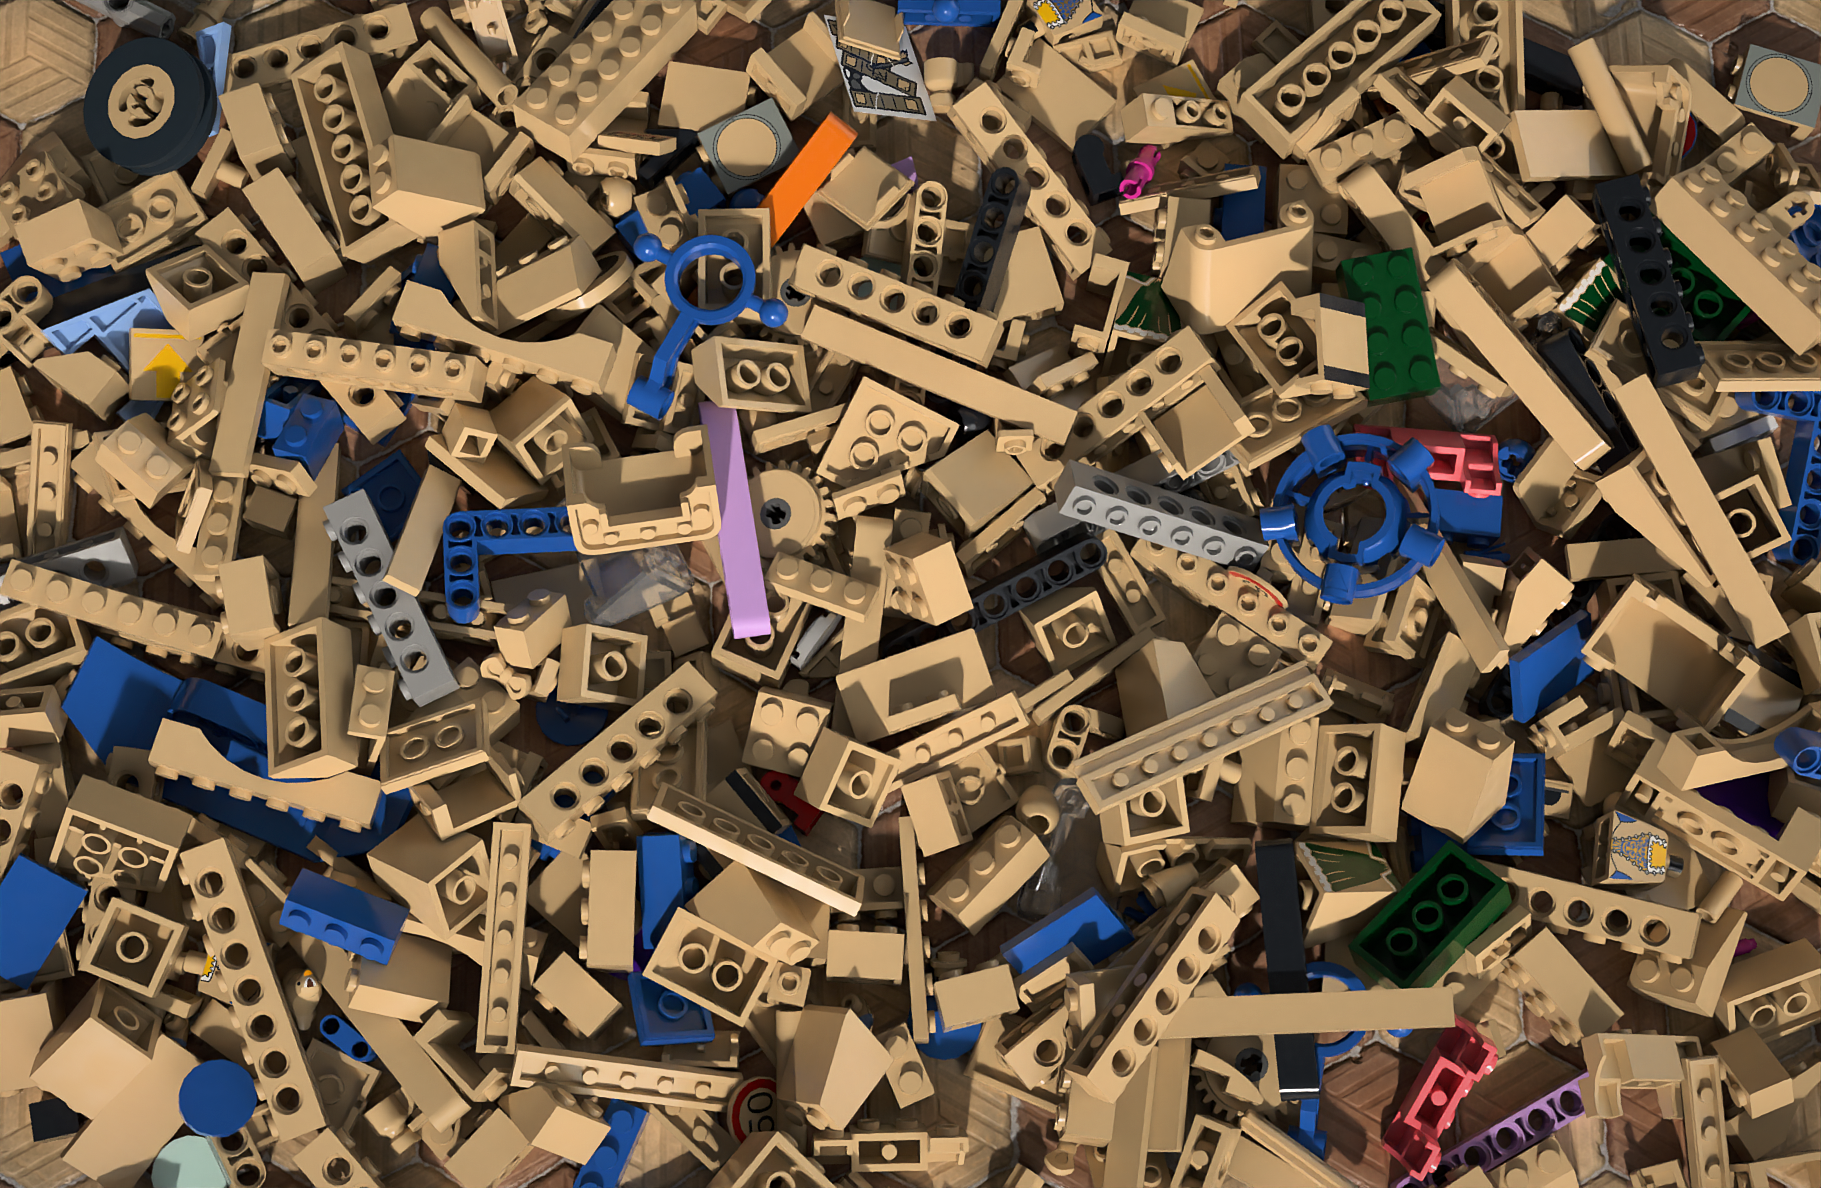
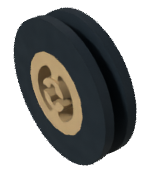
[83,37,217,176]

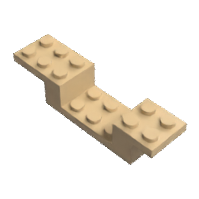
[1603,710,1821,901]

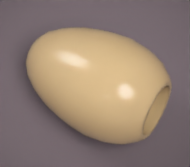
[1016,785,1060,836]

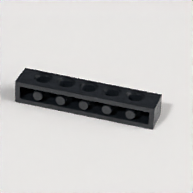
[1592,174,1705,389]

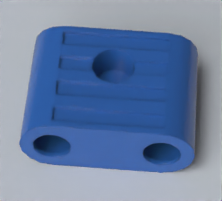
[320,1015,378,1063]

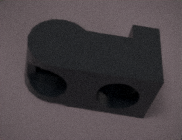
[1072,134,1124,206]

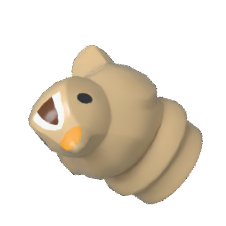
[281,968,322,1030]

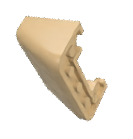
[1564,65,1692,215]
[1161,199,1314,334]
[561,424,721,555]
[1581,573,1761,734]

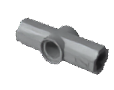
[75,0,176,39]

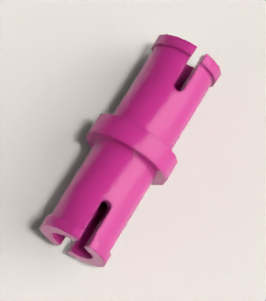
[1119,144,1161,199]

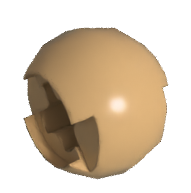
[596,176,636,220]
[737,409,779,441]

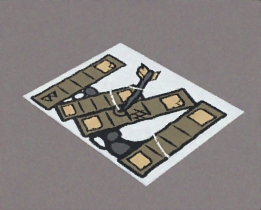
[824,15,937,121]

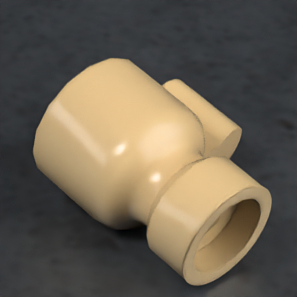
[924,57,974,114]
[362,1087,421,1157]

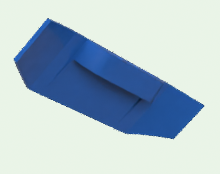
[61,636,413,863]

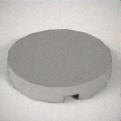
[790,609,842,671]

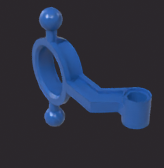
[627,233,788,420]
[1233,961,1413,1161]

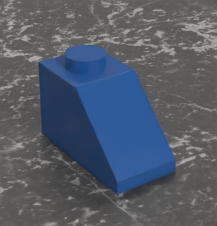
[257,376,323,444]

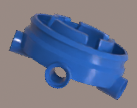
[1260,424,1445,605]

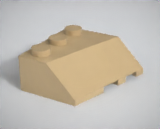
[47,774,193,893]

